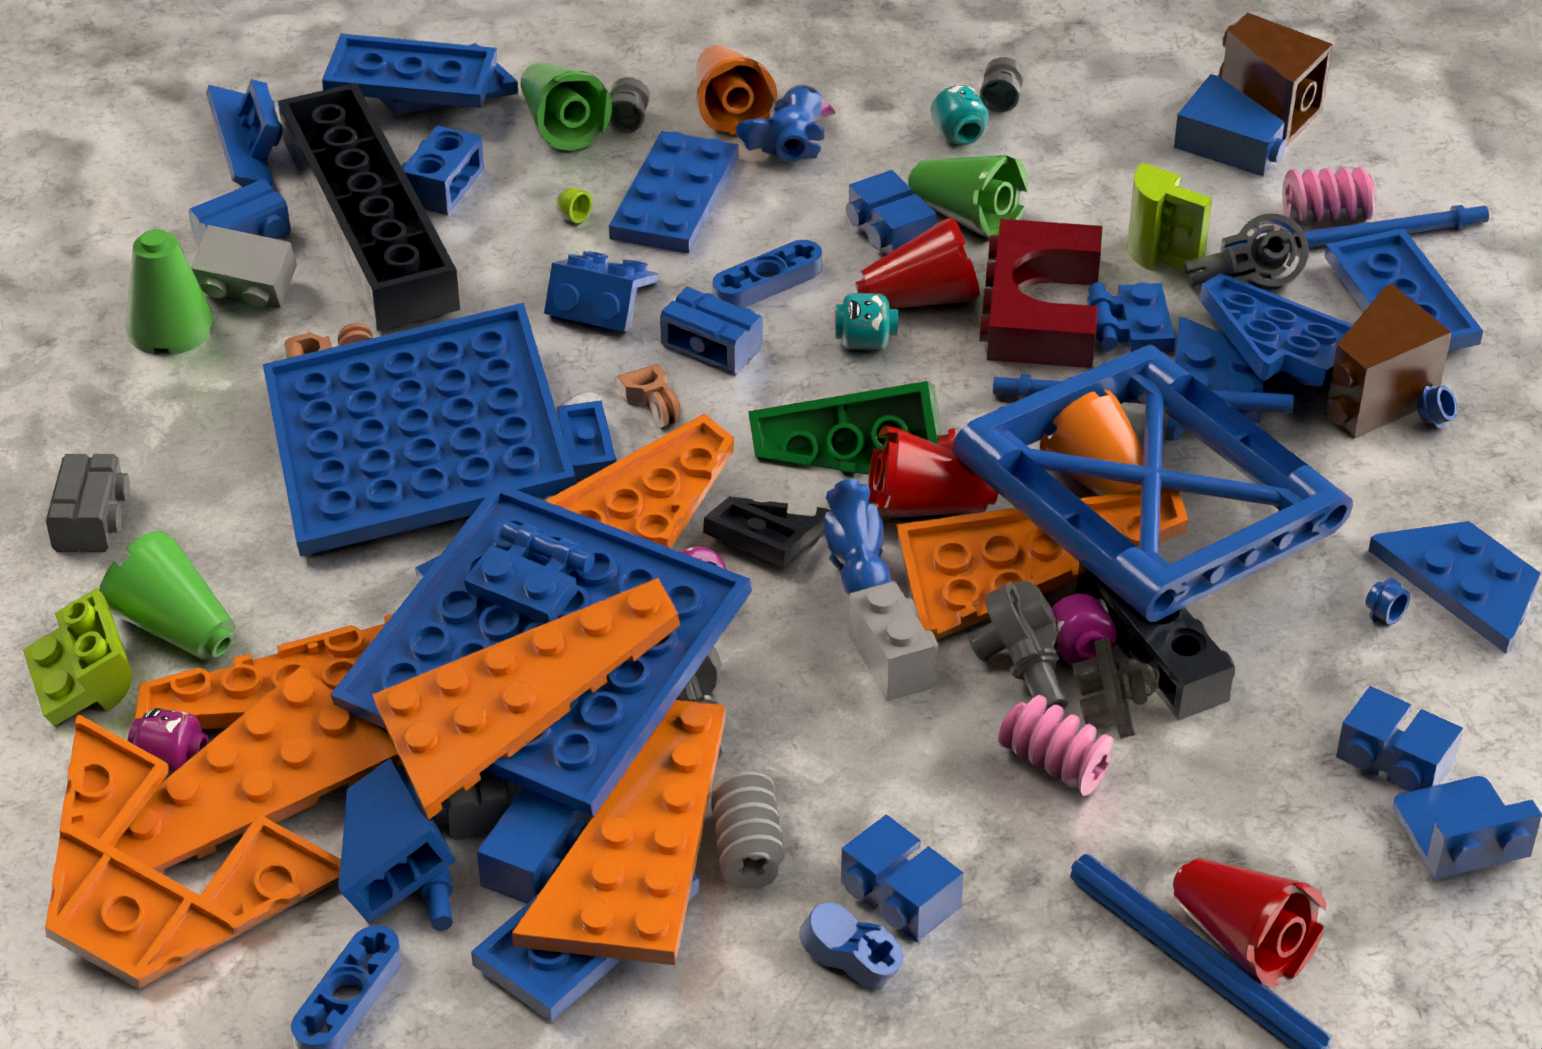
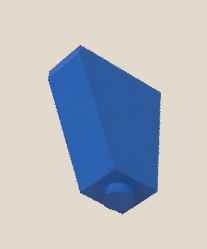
[1174,74,1287,176]
[338,759,457,924]

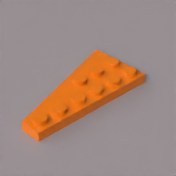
[372,578,680,820]

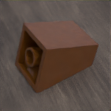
[1218,12,1333,147]
[1325,284,1452,439]

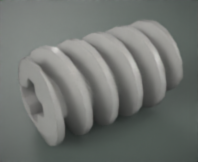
[710,771,785,889]

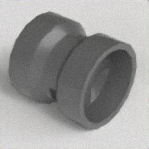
[980,57,1024,113]
[608,77,650,133]

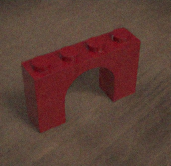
[979,219,1103,368]

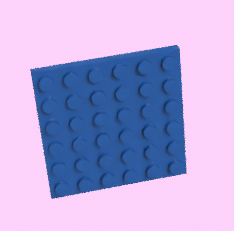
[263,303,577,557]
[330,483,752,817]

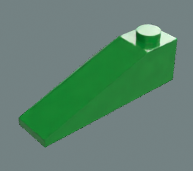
[748,381,942,475]

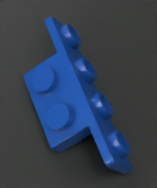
[206,79,283,187]

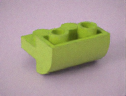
[1127,162,1212,274]
[22,588,132,727]

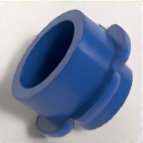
[1416,385,1458,429]
[1365,578,1410,625]

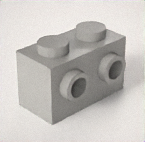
[191,225,297,308]
[849,581,939,701]

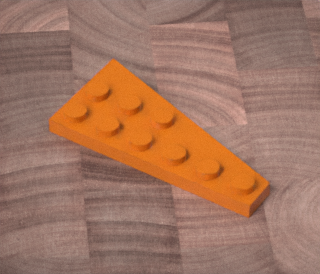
[897,488,1188,641]
[135,613,394,729]
[114,666,402,875]
[512,700,726,965]

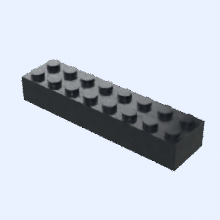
[278,83,460,331]

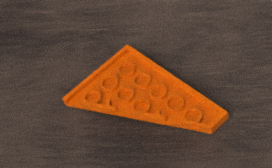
[546,413,734,548]

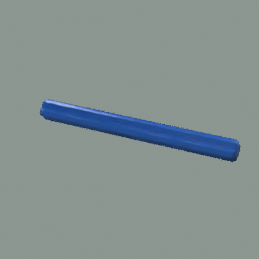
[1070,854,1332,1049]

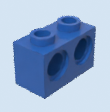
[402,125,484,215]

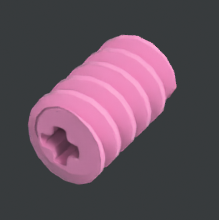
[1282,167,1375,222]
[998,695,1113,796]

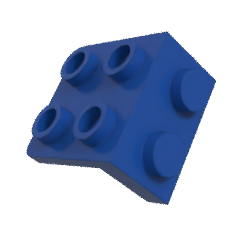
[544,251,658,332]
[1392,776,1542,880]

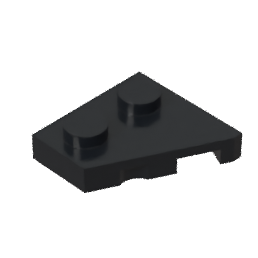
[703,496,831,567]

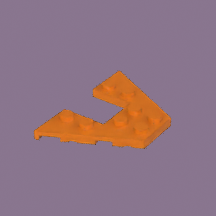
[45,715,341,989]

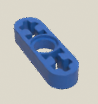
[712,240,822,308]
[291,925,401,1049]

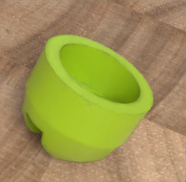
[556,188,593,223]

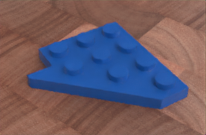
[1198,273,1352,386]

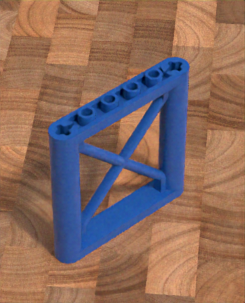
[952,345,1353,622]

